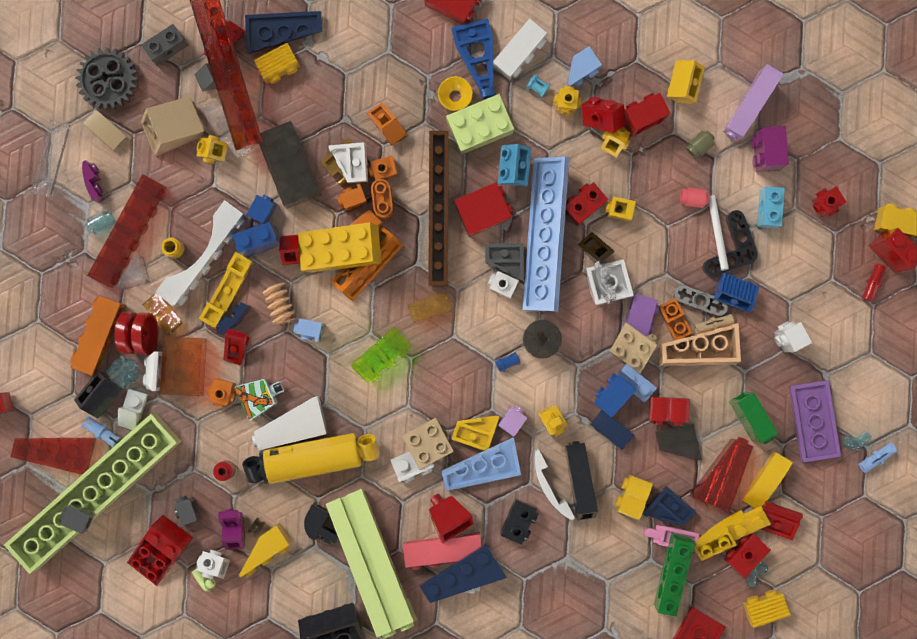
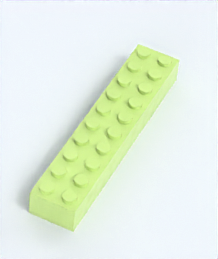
[4,413,182,574]

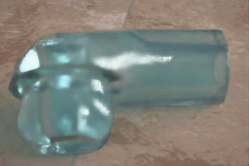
[843,431,872,449]
[747,561,769,587]

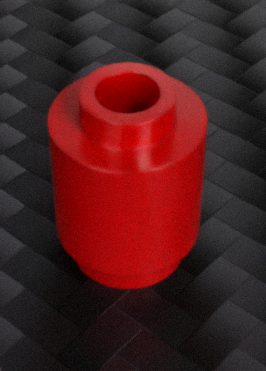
[213,460,236,481]

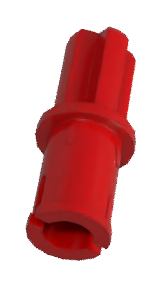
[862,264,886,302]

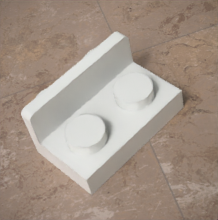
[390,451,435,483]

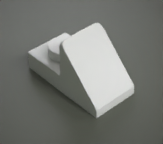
[118,389,149,430]

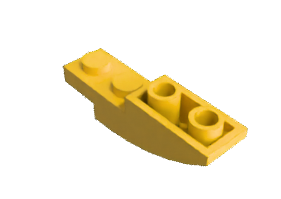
[694,506,771,561]

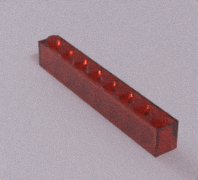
[189,0,263,151]

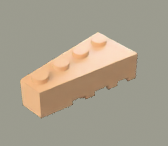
[658,323,741,366]

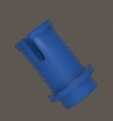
[495,352,521,372]

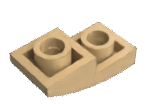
[82,110,126,150]

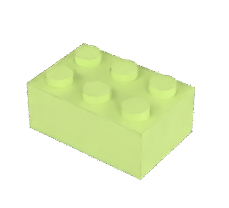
[446,94,514,155]

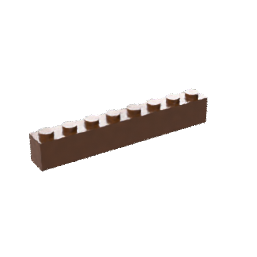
[428,131,449,287]

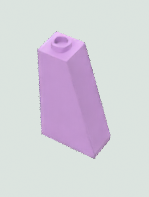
[723,64,783,140]

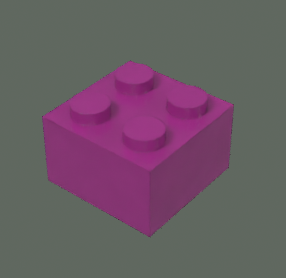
[751,126,789,172]

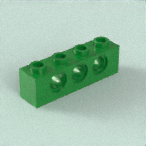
[654,532,695,617]

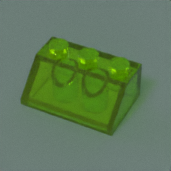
[350,327,411,383]

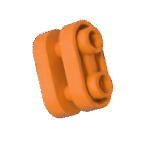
[371,179,394,220]

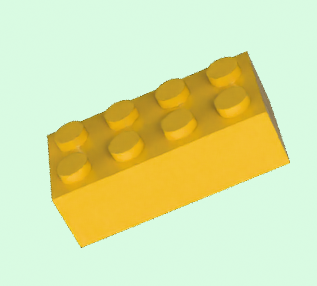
[298,222,382,273]

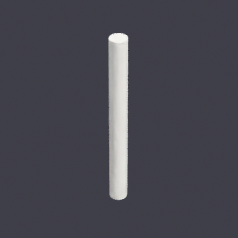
[709,195,729,271]

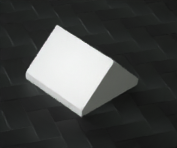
[586,259,634,305]

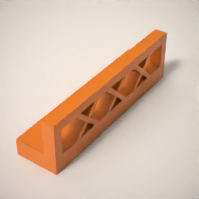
[331,226,403,302]

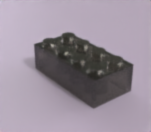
[255,121,322,209]

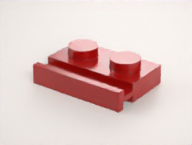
[760,501,803,541]

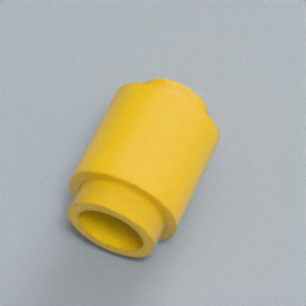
[161,238,185,258]

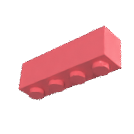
[403,532,481,570]

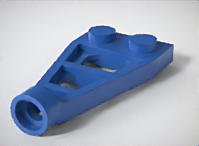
[451,19,496,100]

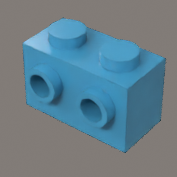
[498,144,531,187]

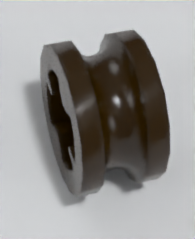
[248,517,266,537]

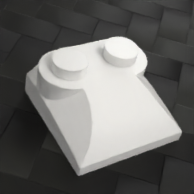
[143,352,168,391]

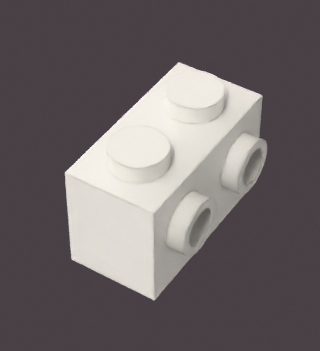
[774,321,812,353]

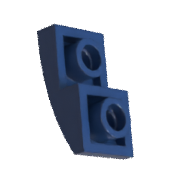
[216,302,251,335]
[590,410,634,450]

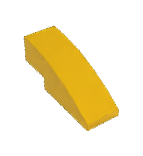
[742,451,793,508]

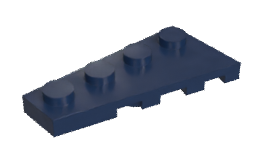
[245,11,322,54]
[420,544,507,603]

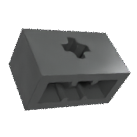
[141,24,189,66]

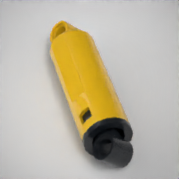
[242,433,380,485]

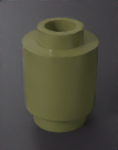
[686,131,715,159]

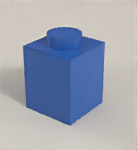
[246,194,277,224]

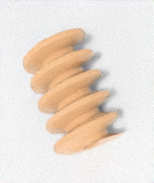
[263,282,297,325]

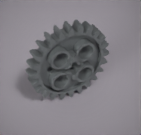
[75,47,139,111]

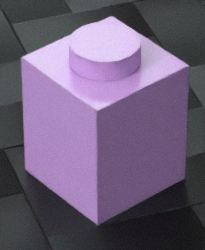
[498,406,527,436]

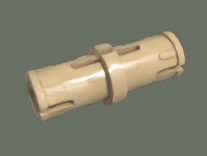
[694,314,734,335]

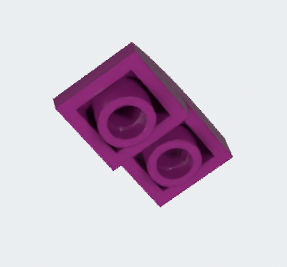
[82,160,104,203]

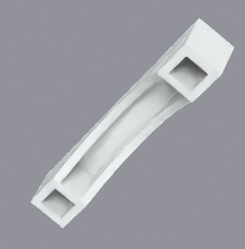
[155,200,246,307]

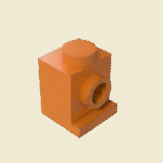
[368,155,398,180]
[337,183,368,211]

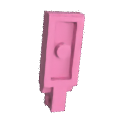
[644,525,700,553]

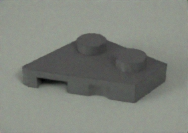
[485,243,524,281]

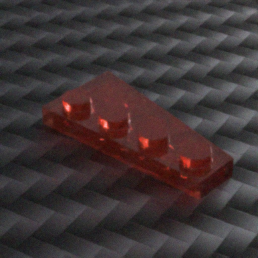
[10,437,96,475]

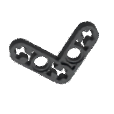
[702,210,758,276]

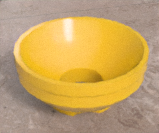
[438,76,473,112]

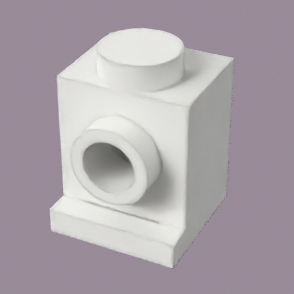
[488,271,519,299]

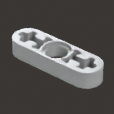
[673,285,728,316]

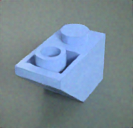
[567,46,602,89]

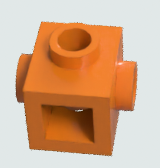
[207,378,237,408]

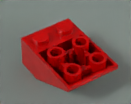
[127,515,193,586]

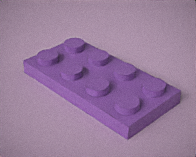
[789,380,841,462]

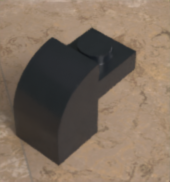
[304,502,338,544]

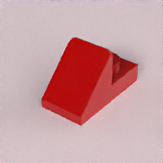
[223,329,250,365]

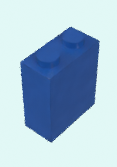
[232,222,280,257]

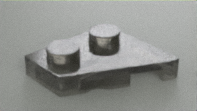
[655,424,702,461]

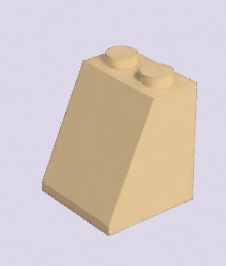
[141,96,205,156]

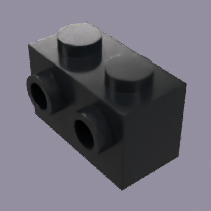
[74,370,122,419]
[500,498,539,545]

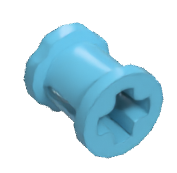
[526,74,551,99]

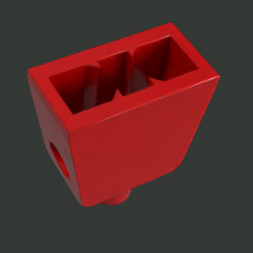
[429,494,474,544]

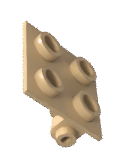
[610,322,657,374]
[402,418,454,470]

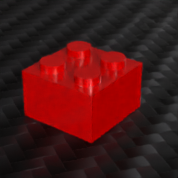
[625,93,671,138]

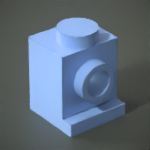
[293,318,324,342]

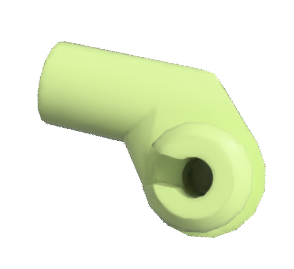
[191,568,216,591]

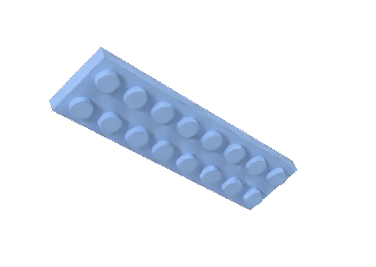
[523,156,569,312]

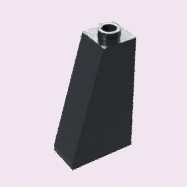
[565,441,598,521]

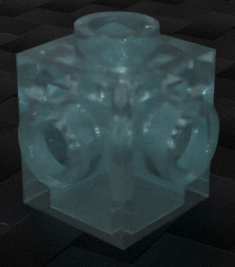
[106,355,141,390]

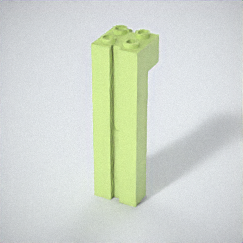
[326,489,417,639]

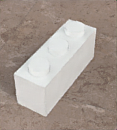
[493,18,547,81]

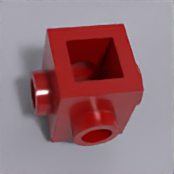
[811,186,847,217]

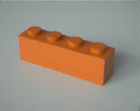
[70,295,125,376]

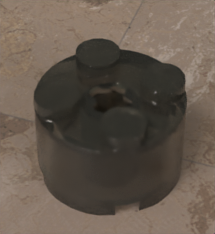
[522,320,562,359]

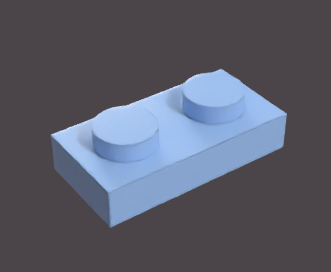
[621,364,657,403]

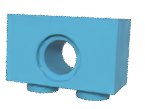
[757,186,785,229]

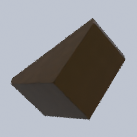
[578,232,615,266]

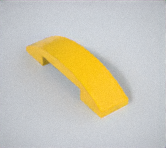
[199,252,253,328]

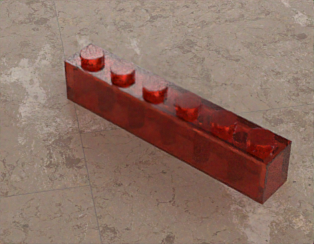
[87,174,167,288]

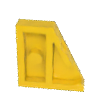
[451,415,500,451]

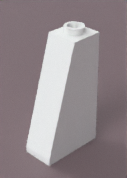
[252,396,328,451]

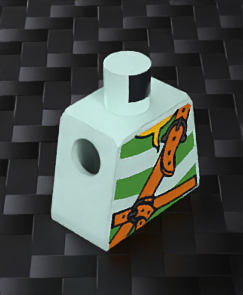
[234,379,284,421]

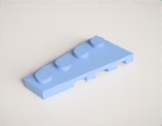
[442,438,521,491]

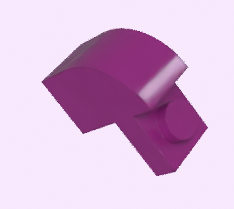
[218,509,245,550]

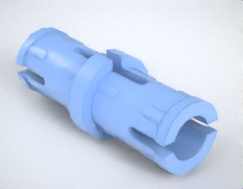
[82,416,121,448]
[858,442,898,473]

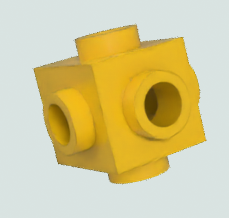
[553,86,582,115]
[600,127,631,158]
[197,135,228,164]

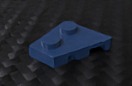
[642,485,696,526]

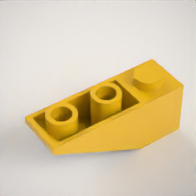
[239,523,292,578]

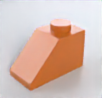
[367,102,406,145]

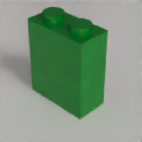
[729,392,778,444]

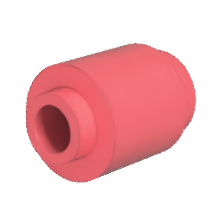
[680,187,709,208]

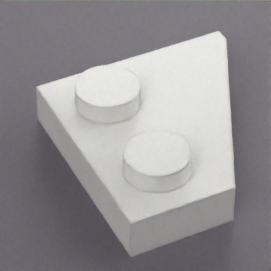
[328,142,368,183]

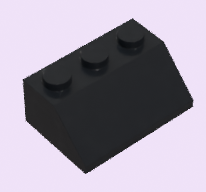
[298,603,366,639]

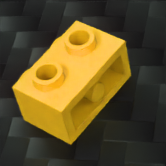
[667,60,705,104]

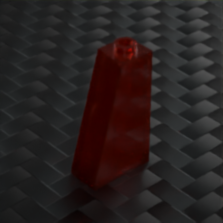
[690,437,754,512]

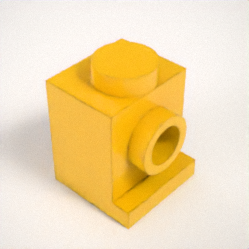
[605,196,636,222]

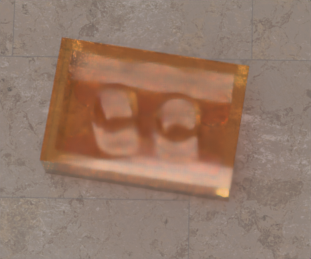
[160,336,207,396]

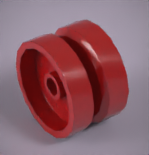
[115,312,159,355]

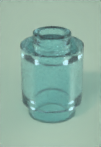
[85,210,116,236]

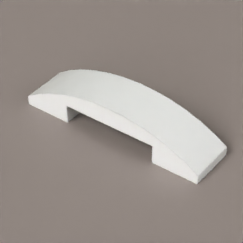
[534,448,575,520]

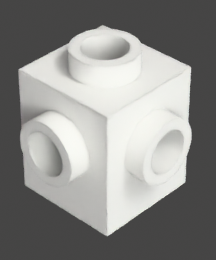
[196,550,230,580]

